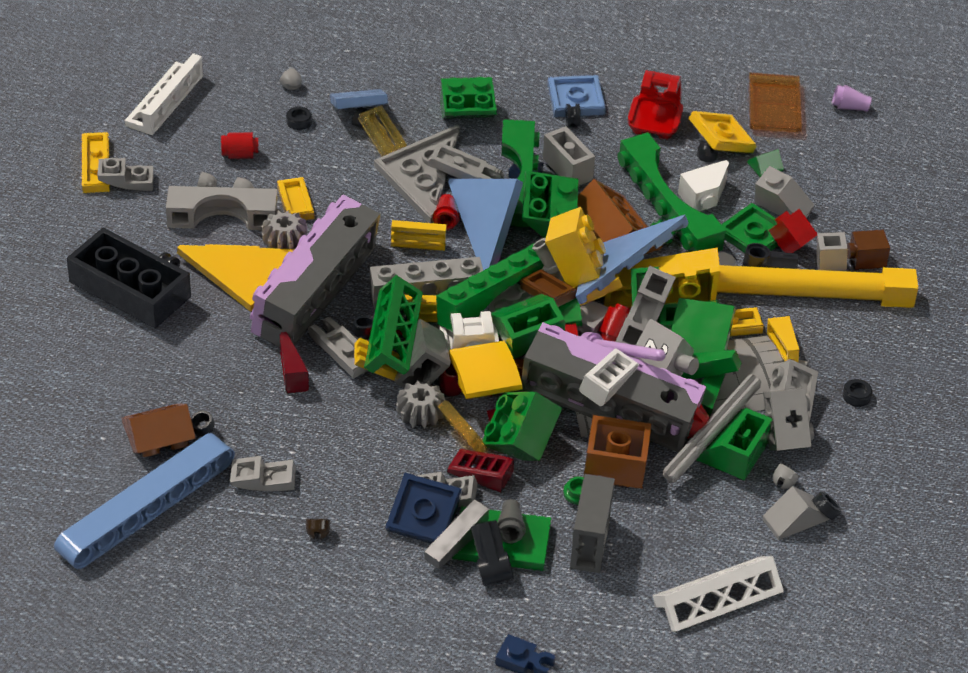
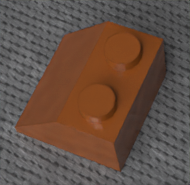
[121,403,196,457]
[583,415,651,489]

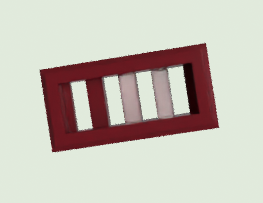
[279,332,309,393]
[447,449,514,493]

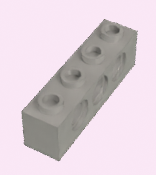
[370,257,483,310]

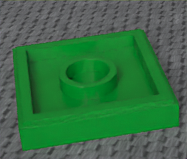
[721,203,779,253]
[671,298,736,353]

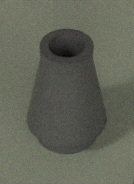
[497,499,526,543]

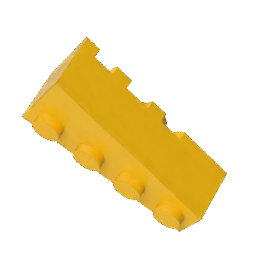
[603,248,720,309]

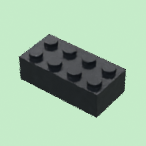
[66,227,191,329]

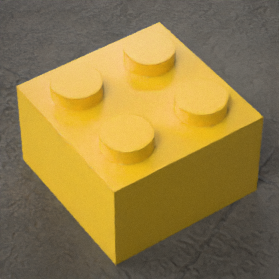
[545,207,606,287]

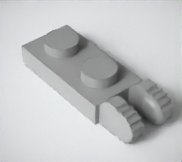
[428,142,504,179]
[308,317,368,379]

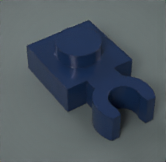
[495,634,555,673]

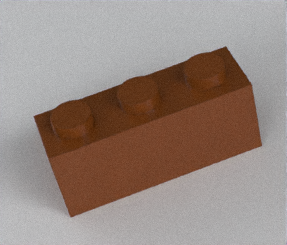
[577,179,663,255]

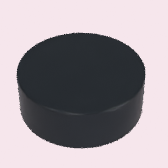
[286,106,312,130]
[842,379,872,407]
[812,491,842,520]

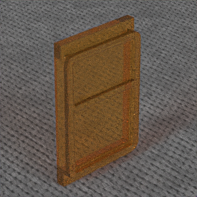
[748,73,802,133]

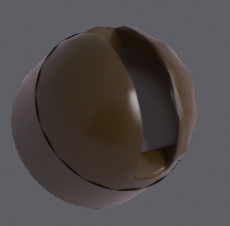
[306,518,331,540]

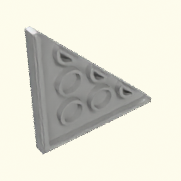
[374,125,460,223]

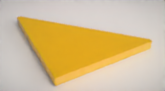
[177,245,295,312]

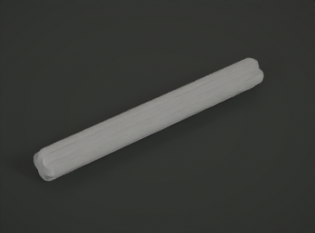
[663,374,762,483]

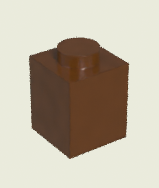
[847,229,890,270]

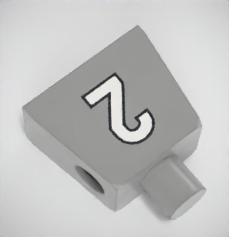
[630,319,699,376]

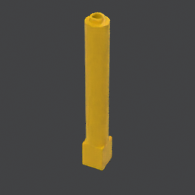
[717,265,918,308]

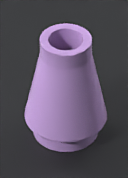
[832,84,872,112]

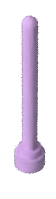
[581,332,666,361]

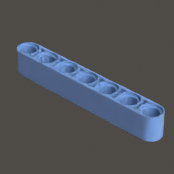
[54,433,235,569]

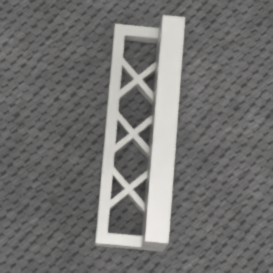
[125,54,203,135]
[652,556,784,632]

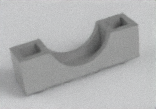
[166,186,278,230]

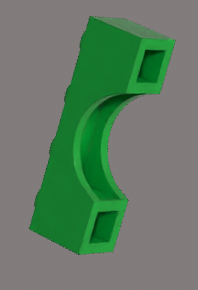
[501,119,540,227]

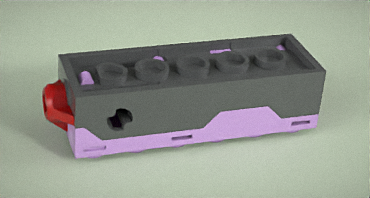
[250,195,381,347]
[521,322,710,453]

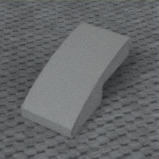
[230,456,296,491]

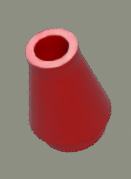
[432,194,459,230]

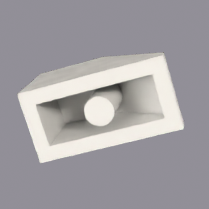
[678,160,729,211]

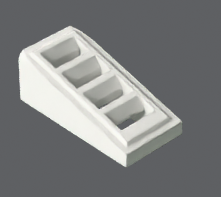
[579,348,639,406]

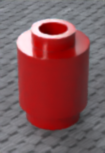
[221,132,259,159]
[598,303,631,342]

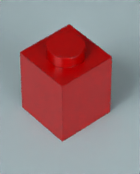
[768,208,817,253]

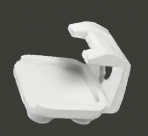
[440,311,499,353]

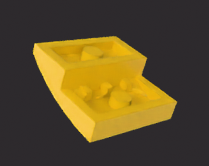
[449,340,522,399]

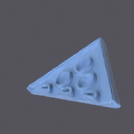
[448,179,523,270]
[576,215,689,304]

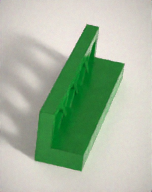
[364,275,423,375]

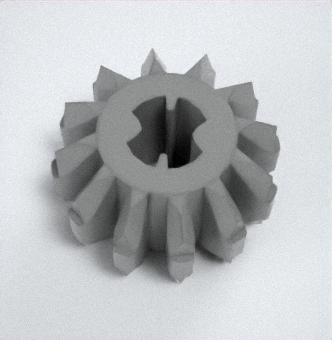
[262,210,308,249]
[396,380,446,429]

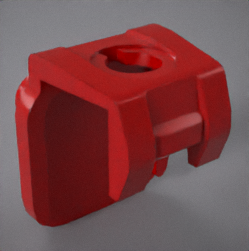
[628,70,683,139]

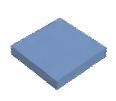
[548,75,605,117]
[330,89,388,109]

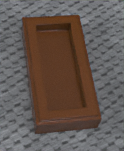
[520,269,576,307]

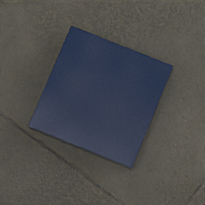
[385,473,463,544]

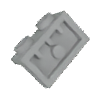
[765,359,818,423]

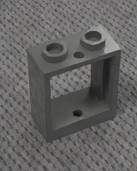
[570,474,615,573]

